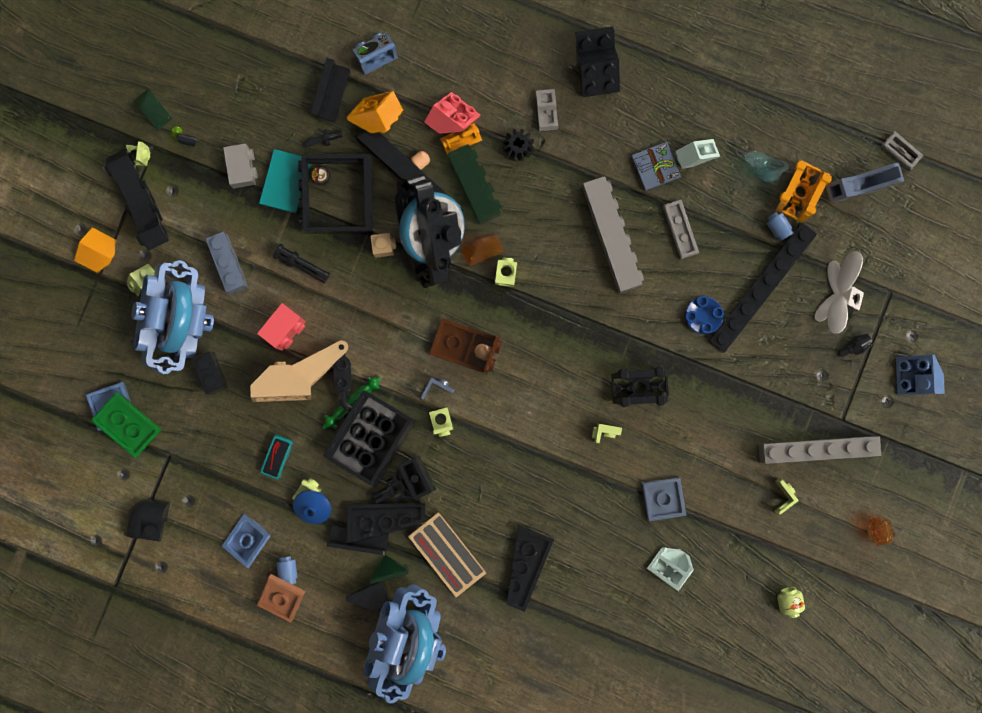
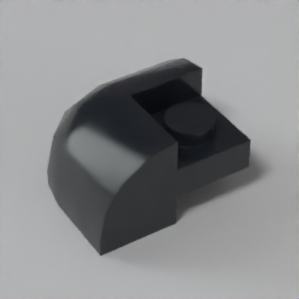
[124,499,170,542]

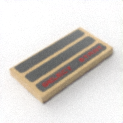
[408,512,486,597]

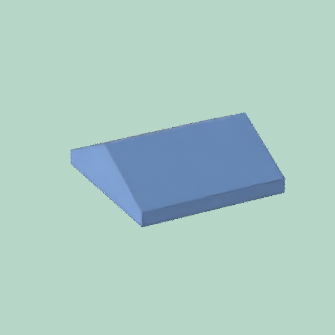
[222,514,271,568]

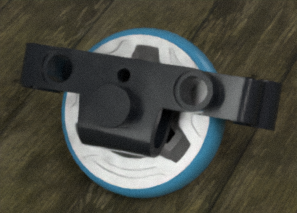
[395,173,465,288]

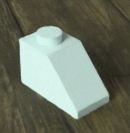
[676,139,720,169]

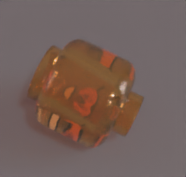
[866,516,895,546]

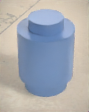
[766,212,793,241]
[276,556,298,584]

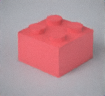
[257,303,306,350]

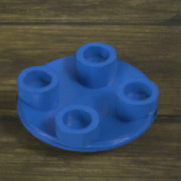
[685,296,724,334]

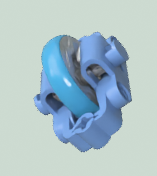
[131,260,214,374]
[364,584,446,703]

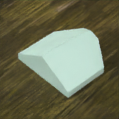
[647,547,694,591]

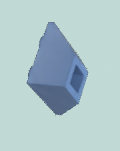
[896,355,945,395]

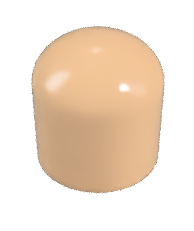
[411,151,430,170]
[475,344,492,361]

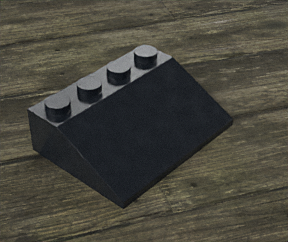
[323,390,416,487]

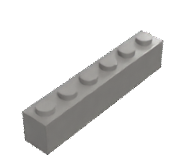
[582,176,644,293]
[758,436,882,464]

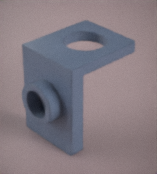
[421,378,455,400]

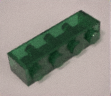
[448,144,502,225]

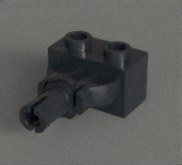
[372,455,436,504]

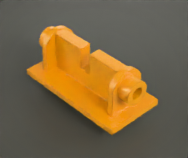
[440,123,482,156]

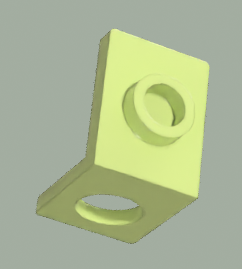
[126,141,150,166]
[429,408,453,437]
[774,479,799,515]

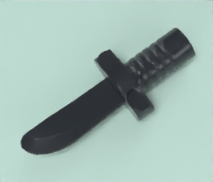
[302,129,343,147]

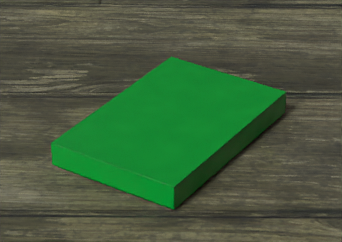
[90,391,162,459]

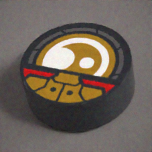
[311,166,331,186]

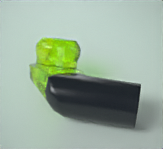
[170,126,197,147]

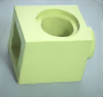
[495,257,517,287]

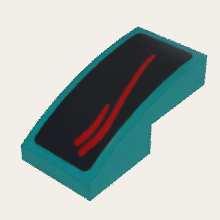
[260,434,294,480]

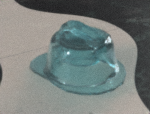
[744,152,789,185]

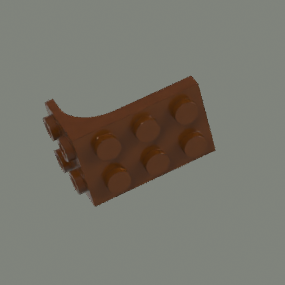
[429,318,502,375]

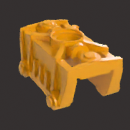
[776,160,832,223]

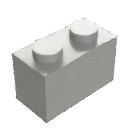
[223,144,258,189]

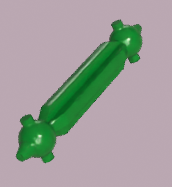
[322,376,381,429]

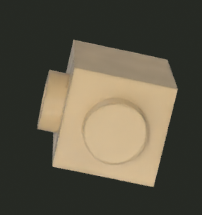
[371,233,396,258]

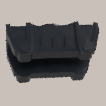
[611,367,669,408]

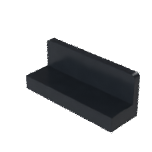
[311,58,350,123]
[327,525,389,555]

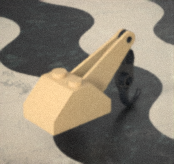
[250,340,354,411]

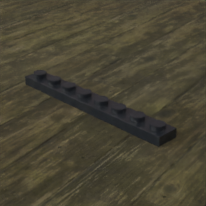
[708,222,817,353]

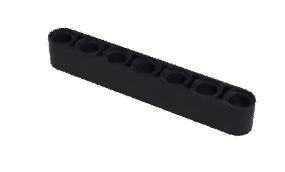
[355,129,464,212]

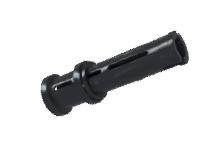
[273,244,330,284]

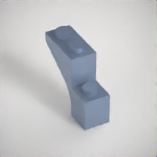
[826,162,904,203]

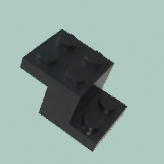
[575,26,620,97]

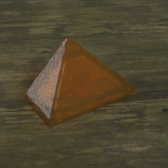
[462,234,504,267]

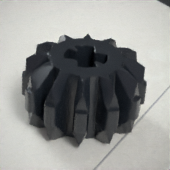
[503,129,534,161]

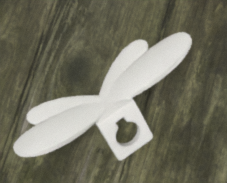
[815,251,864,334]

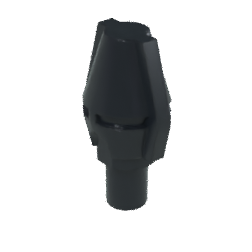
[838,334,874,357]

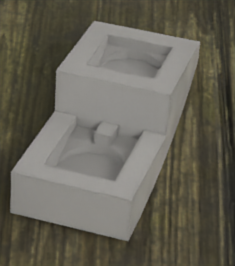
[536,89,558,131]

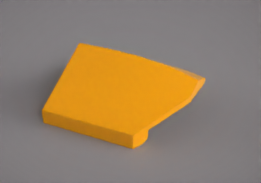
[74,227,116,273]

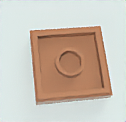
[257,574,306,623]

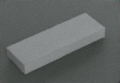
[662,200,699,260]

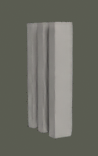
[881,131,924,171]

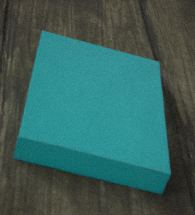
[259,149,310,214]

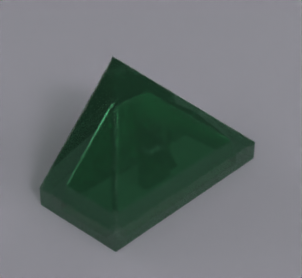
[134,89,173,130]
[370,554,410,584]

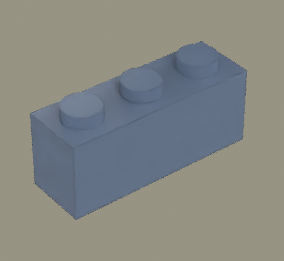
[206,232,249,295]

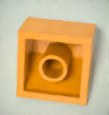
[346,91,403,133]

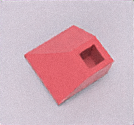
[425,92,481,134]

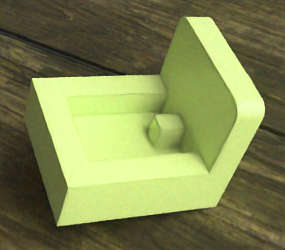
[127,264,155,296]

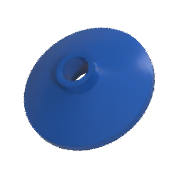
[293,490,331,524]

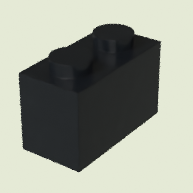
[192,351,229,395]

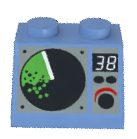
[352,33,398,75]

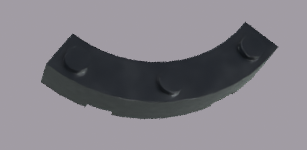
[105,148,169,251]

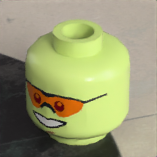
[777,587,805,618]

